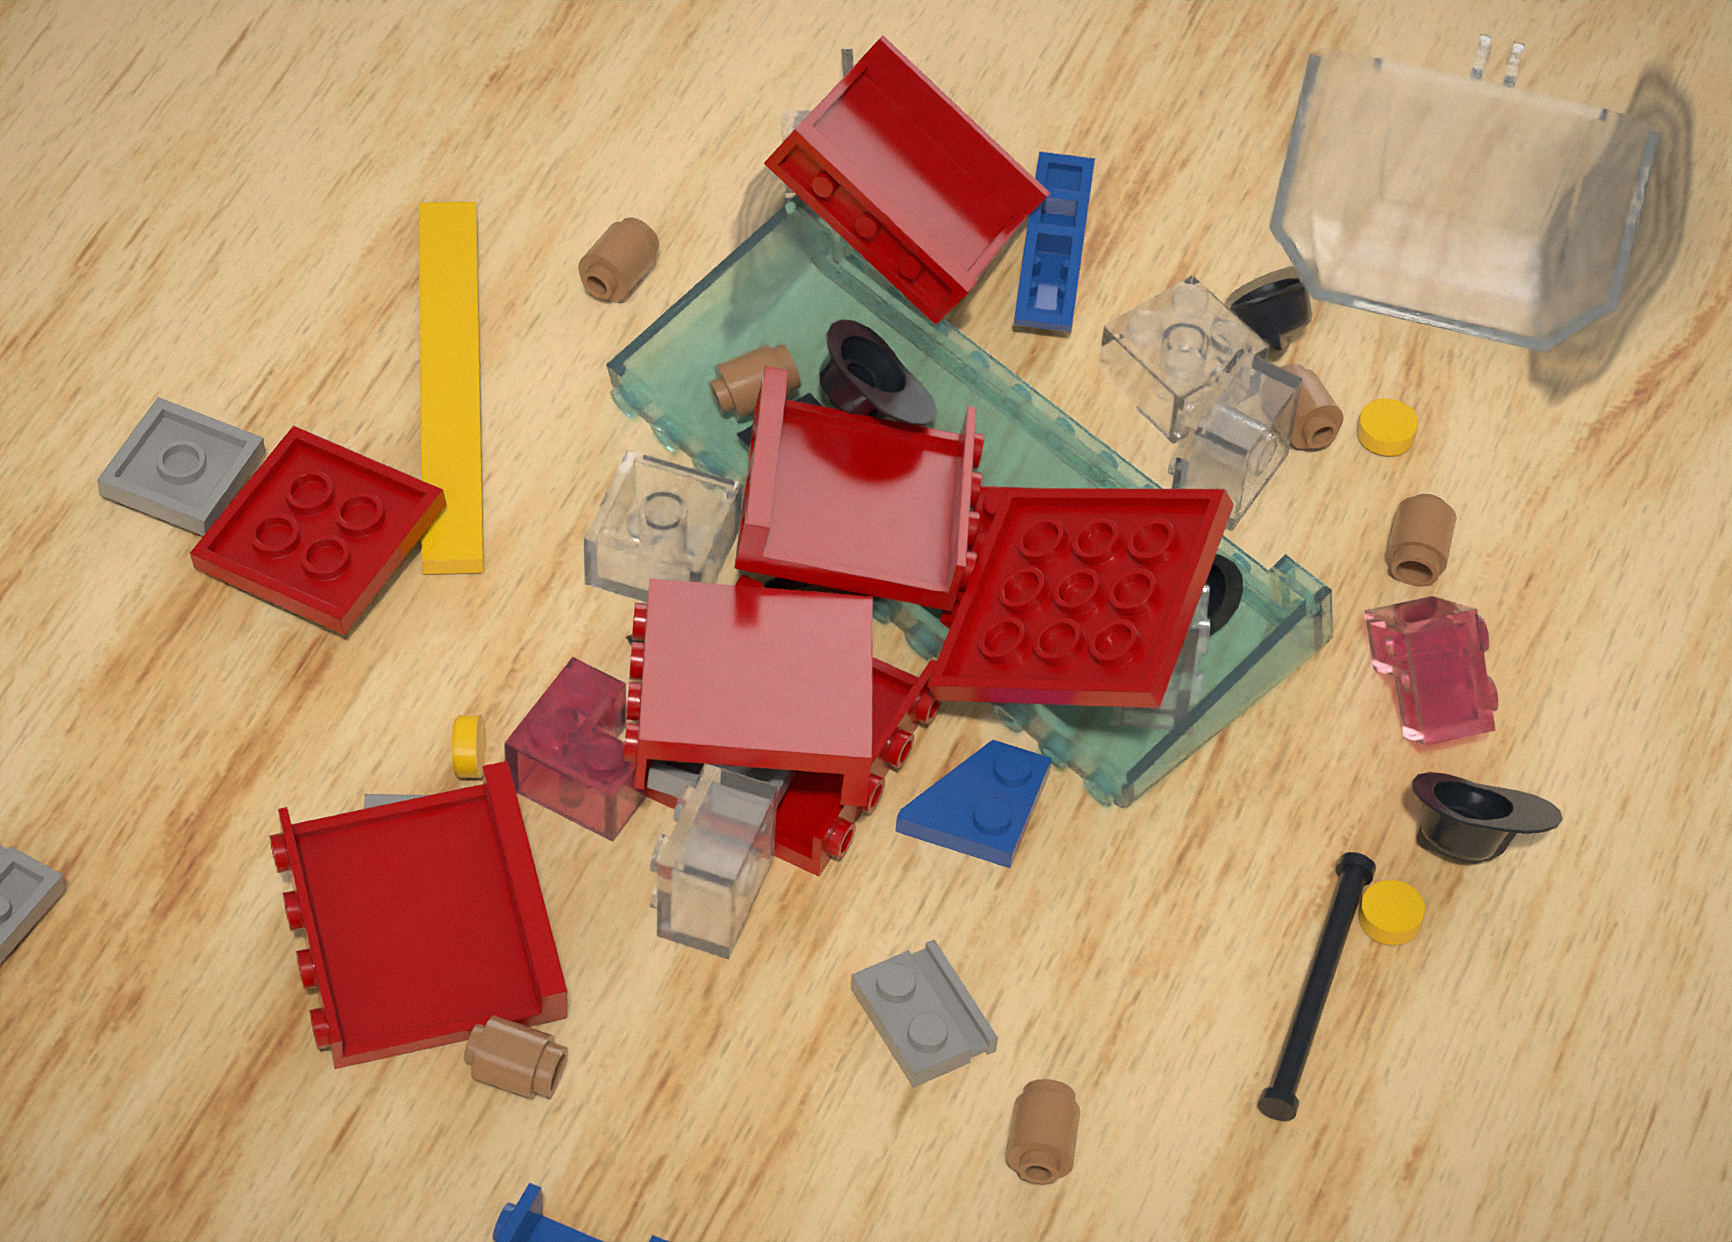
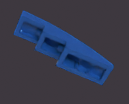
[1014,151,1095,332]

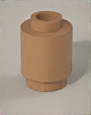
[578,217,659,301]
[708,343,801,420]
[1264,364,1343,450]
[1387,494,1457,586]
[464,1015,568,1098]
[1007,1079,1081,1184]

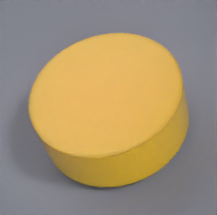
[1357,398,1419,456]
[451,715,485,778]
[1359,880,1425,945]

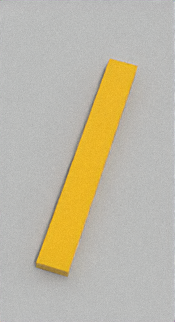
[419,201,484,574]

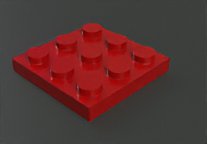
[190,425,447,635]

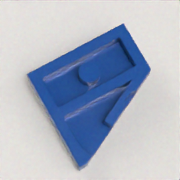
[895,740,1052,868]

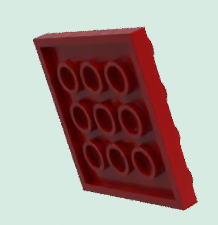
[927,488,1234,708]

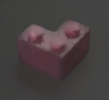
[1364,596,1499,746]
[504,657,647,842]

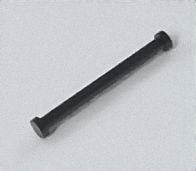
[1258,852,1376,1121]

